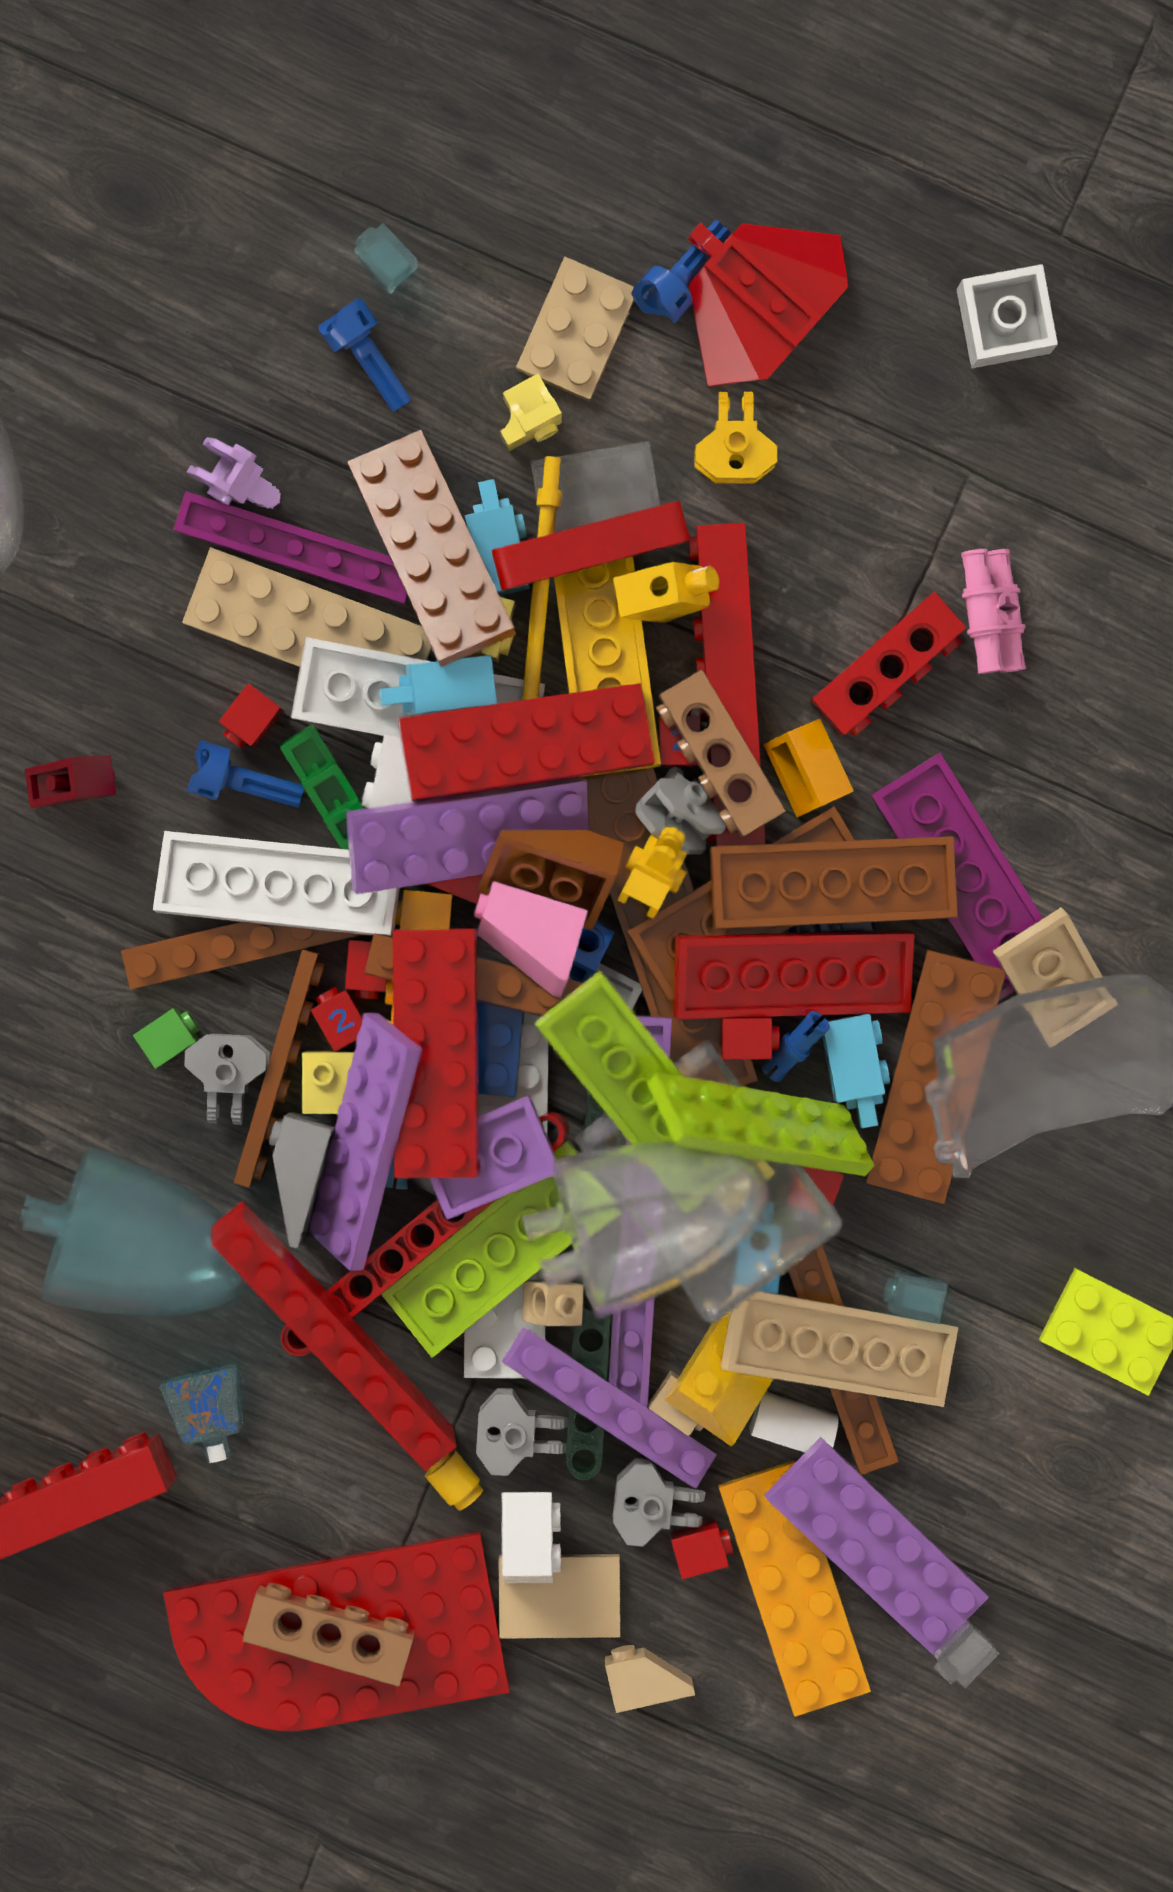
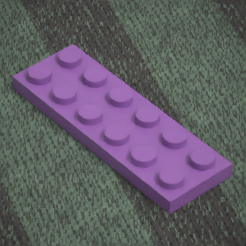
[346,776,589,895]
[309,1013,422,1271]
[764,1437,989,1655]

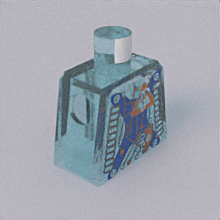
[159,1362,243,1463]

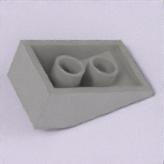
[269,1112,336,1248]

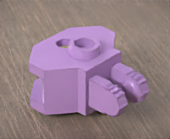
[187,437,281,509]

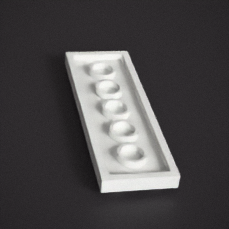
[291,637,545,737]
[153,831,400,937]

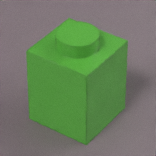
[133,1007,201,1069]

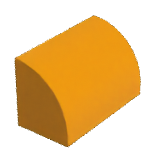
[763,718,854,817]

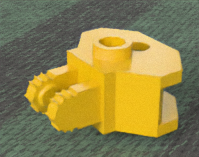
[694,392,777,484]
[617,826,687,919]

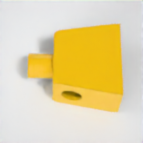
[614,562,719,623]

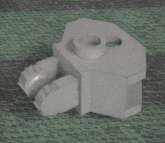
[636,766,726,854]
[185,1033,271,1125]
[476,1388,568,1476]
[613,1457,705,1547]

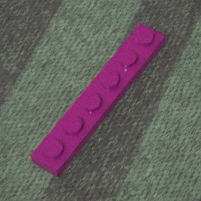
[173,491,408,605]

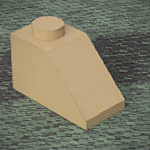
[605,1645,695,1713]

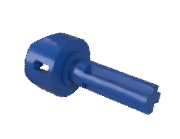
[631,220,731,323]
[318,297,412,412]
[186,740,304,808]

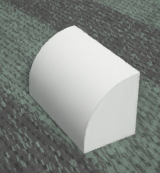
[749,1391,839,1452]

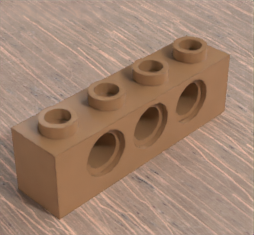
[656,670,785,837]
[242,1583,415,1686]

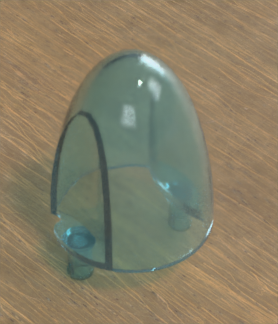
[19,1146,249,1317]

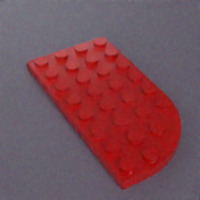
[163,1531,510,1731]

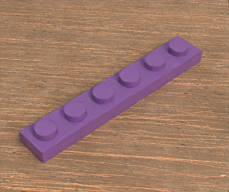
[502,1327,717,1489]

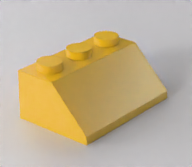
[665,1296,774,1446]

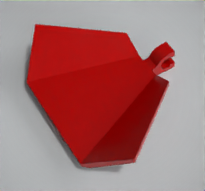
[687,222,848,387]

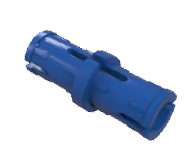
[761,1011,830,1082]

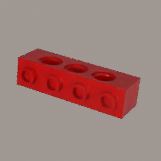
[809,591,966,737]

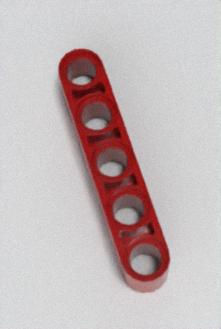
[491,501,691,591]

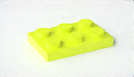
[1039,1268,1173,1396]

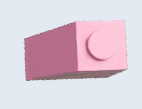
[474,881,588,998]

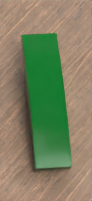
[279,724,365,850]

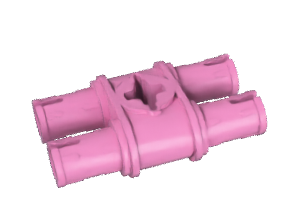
[961,549,1026,674]

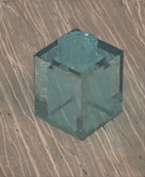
[353,223,418,294]
[883,1270,948,1324]

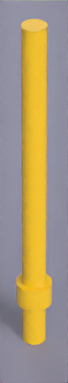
[522,456,562,700]

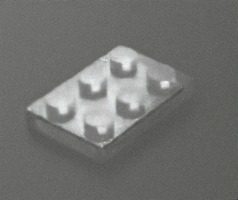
[530,441,660,533]

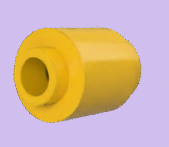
[425,1450,483,1511]

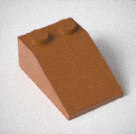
[477,830,624,930]

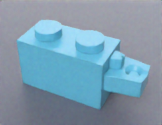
[465,479,530,595]
[378,655,497,715]
[819,1014,890,1129]

